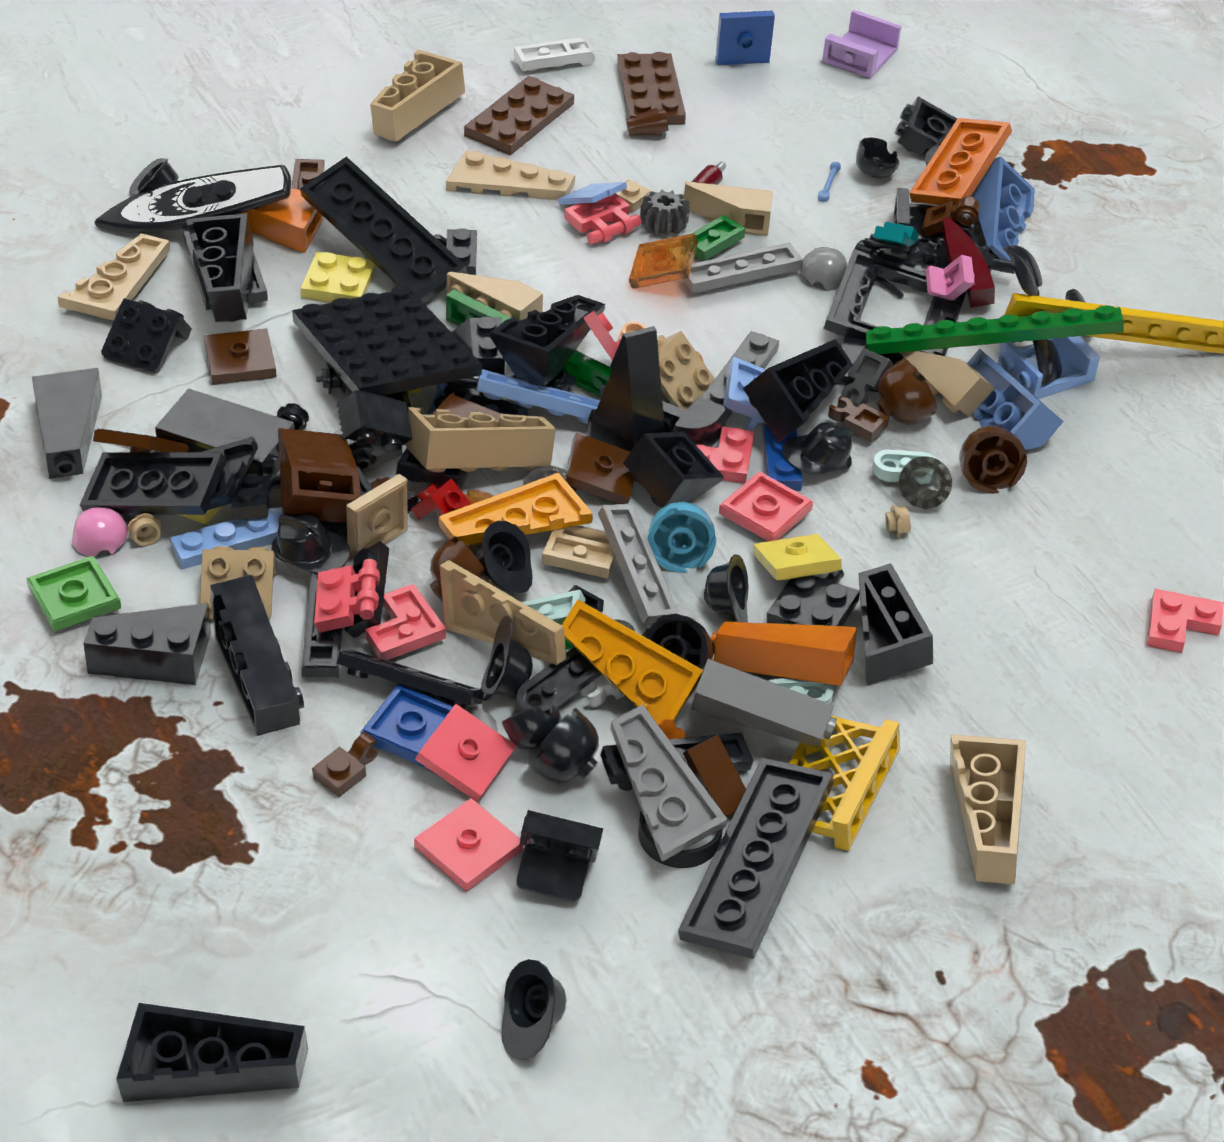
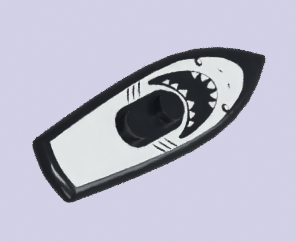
[94,165,291,233]

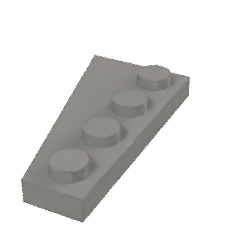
[610,705,728,862]

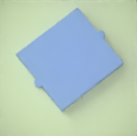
[558,182,627,204]

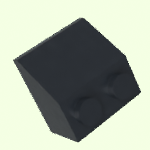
[447,317,505,388]
[623,432,724,508]

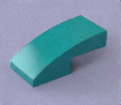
[873,221,919,246]

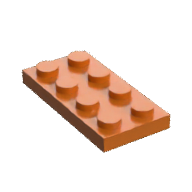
[909,118,1012,205]

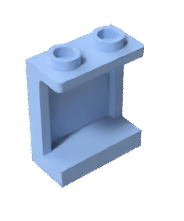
[997,336,1100,399]

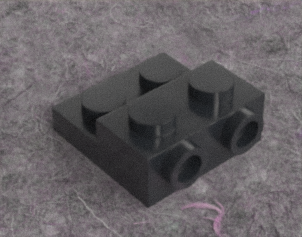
[894,96,957,156]

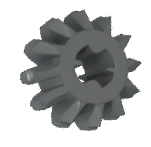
[640,189,690,236]

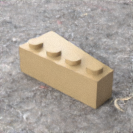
[370,49,465,141]
[950,734,1026,884]

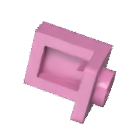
[925,255,975,301]

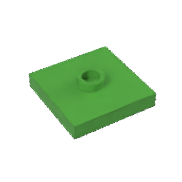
[26,555,121,632]

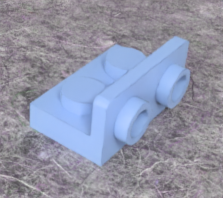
[723,357,766,431]

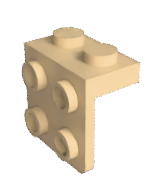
[657,331,715,410]
[200,546,277,620]

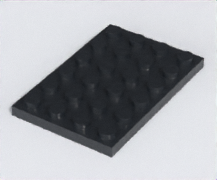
[292,287,482,396]

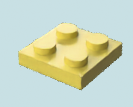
[301,251,376,302]

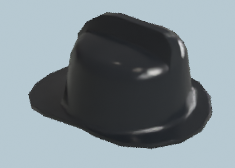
[129,158,179,195]
[782,422,853,474]
[271,513,350,574]
[476,521,533,594]
[704,554,749,622]
[480,616,533,701]
[502,959,567,1060]

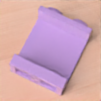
[822,10,902,79]

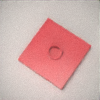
[719,471,813,541]
[415,704,517,802]
[414,798,524,892]

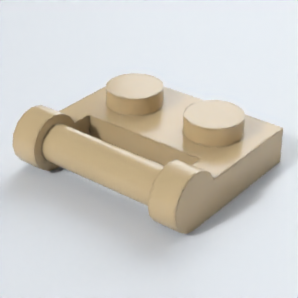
[542,525,616,579]

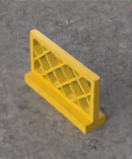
[789,716,900,851]

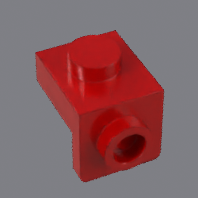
[411,478,471,519]

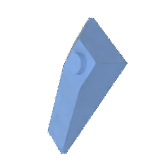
[971,156,1035,261]
[967,348,1064,450]

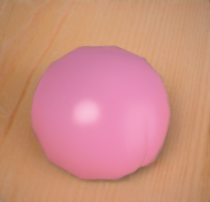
[72,507,128,557]

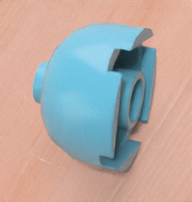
[647,502,716,573]

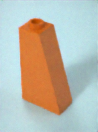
[239,188,324,253]
[711,622,857,686]

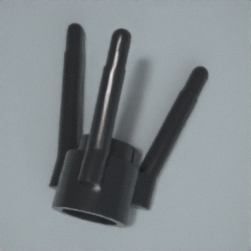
[855,238,916,298]

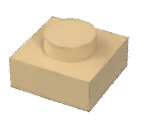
[616,179,651,213]

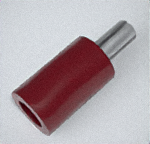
[691,161,726,185]

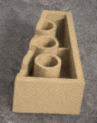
[404,407,556,472]

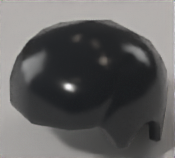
[856,137,899,178]
[502,704,562,749]

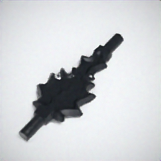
[869,234,1015,274]

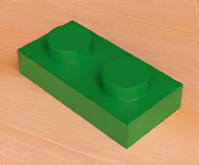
[682,215,745,261]

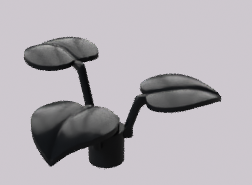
[1003,245,1090,386]

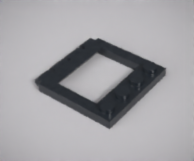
[823,249,966,356]

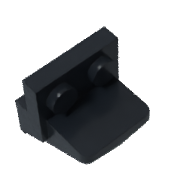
[516,810,603,902]

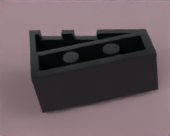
[858,563,933,685]
[83,603,211,685]

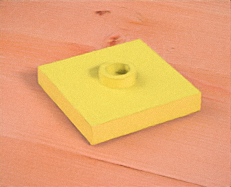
[753,534,842,581]

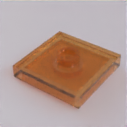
[629,233,698,289]

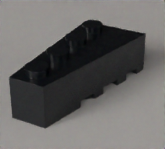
[186,213,254,322]
[743,339,853,443]
[116,1003,308,1102]

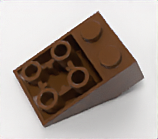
[278,428,361,523]

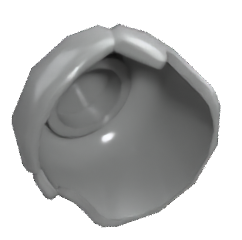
[801,247,847,290]

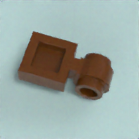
[922,196,980,236]

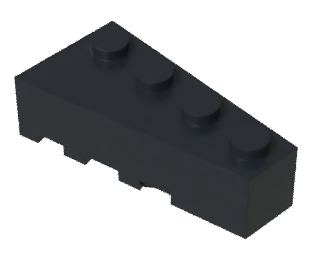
[210,575,304,736]

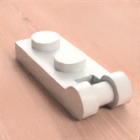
[514,38,595,71]

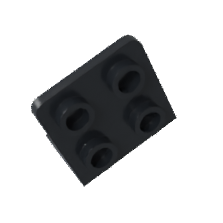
[101,298,192,373]

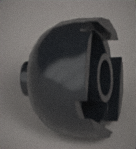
[642,613,713,670]
[527,708,599,783]

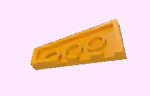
[439,473,593,545]
[562,599,703,725]

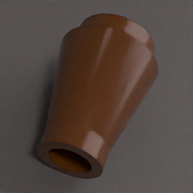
[626,107,669,136]

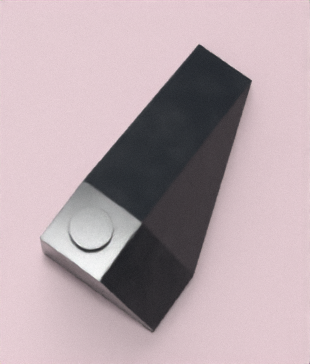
[490,295,606,386]

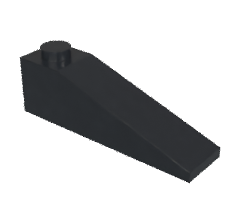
[587,326,664,452]

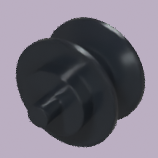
[316,362,348,394]

